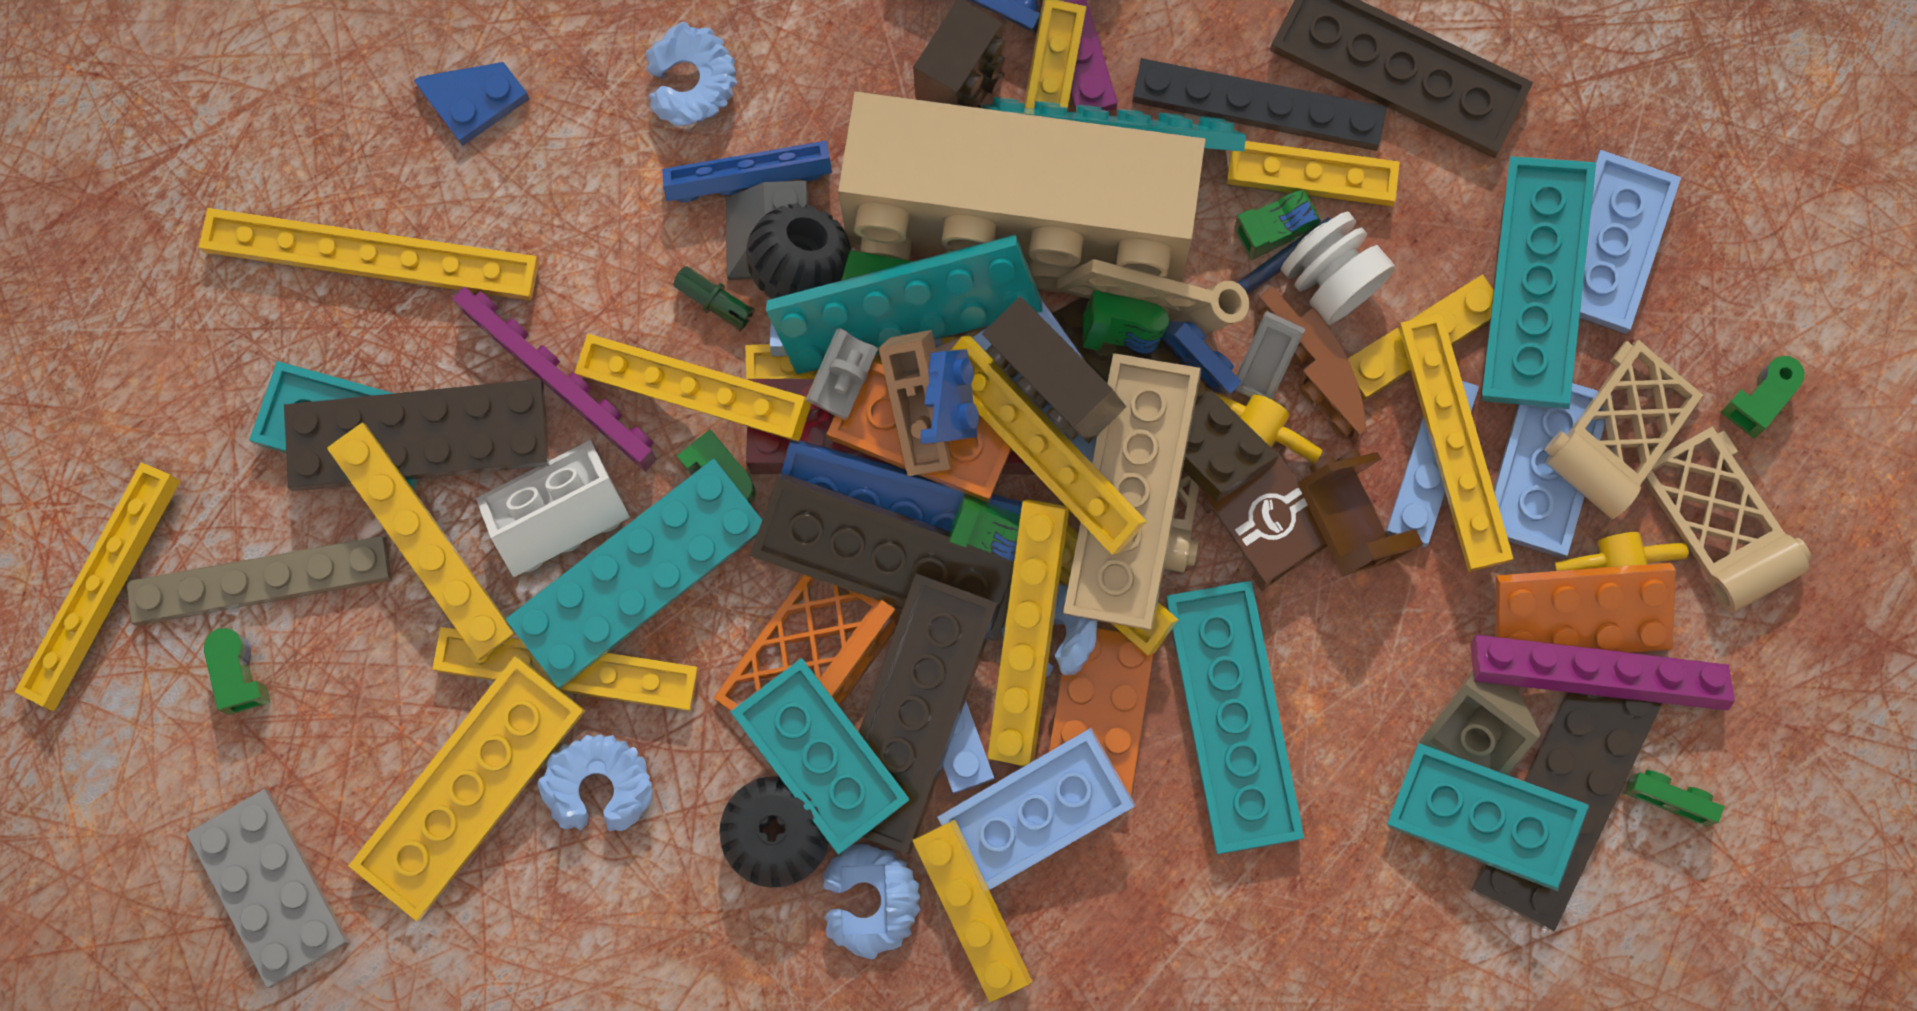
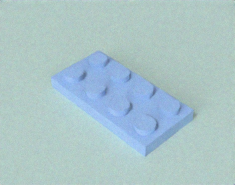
[1580,150,1681,334]
[1493,383,1613,559]
[937,728,1136,890]

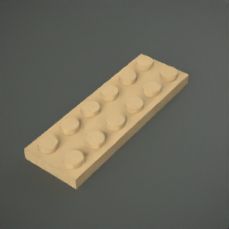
[1063,353,1201,631]

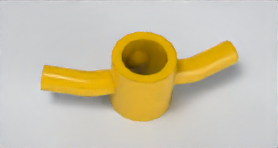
[1214,392,1322,464]
[1555,532,1689,571]

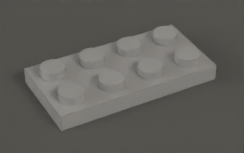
[186,789,349,988]

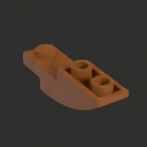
[1255,286,1366,445]

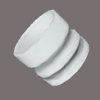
[1281,211,1396,325]

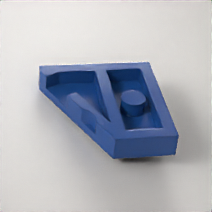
[414,62,530,146]
[1162,321,1242,394]
[920,349,979,444]

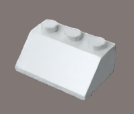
[476,440,630,577]

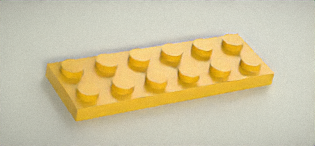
[348,656,586,921]

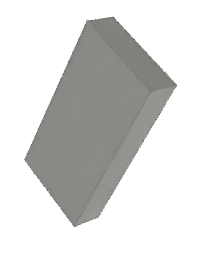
[1235,311,1305,400]

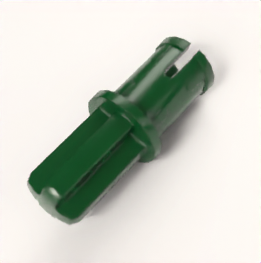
[673,266,755,331]

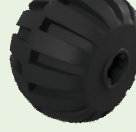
[746,203,851,299]
[719,776,829,888]

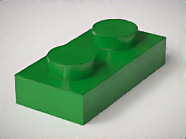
[1624,770,1725,827]

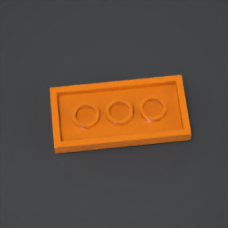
[827,361,1012,503]
[1495,563,1676,653]
[1049,628,1153,812]

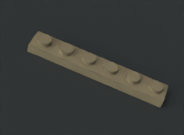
[126,536,392,626]

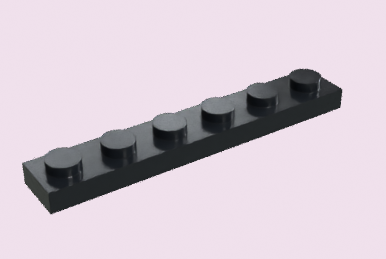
[1132,58,1386,151]

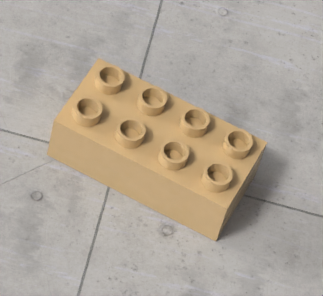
[838,92,1205,293]

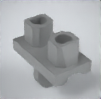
[805,328,878,420]

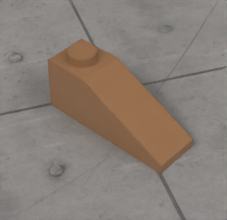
[879,330,952,476]

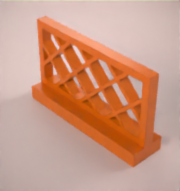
[713,575,900,711]

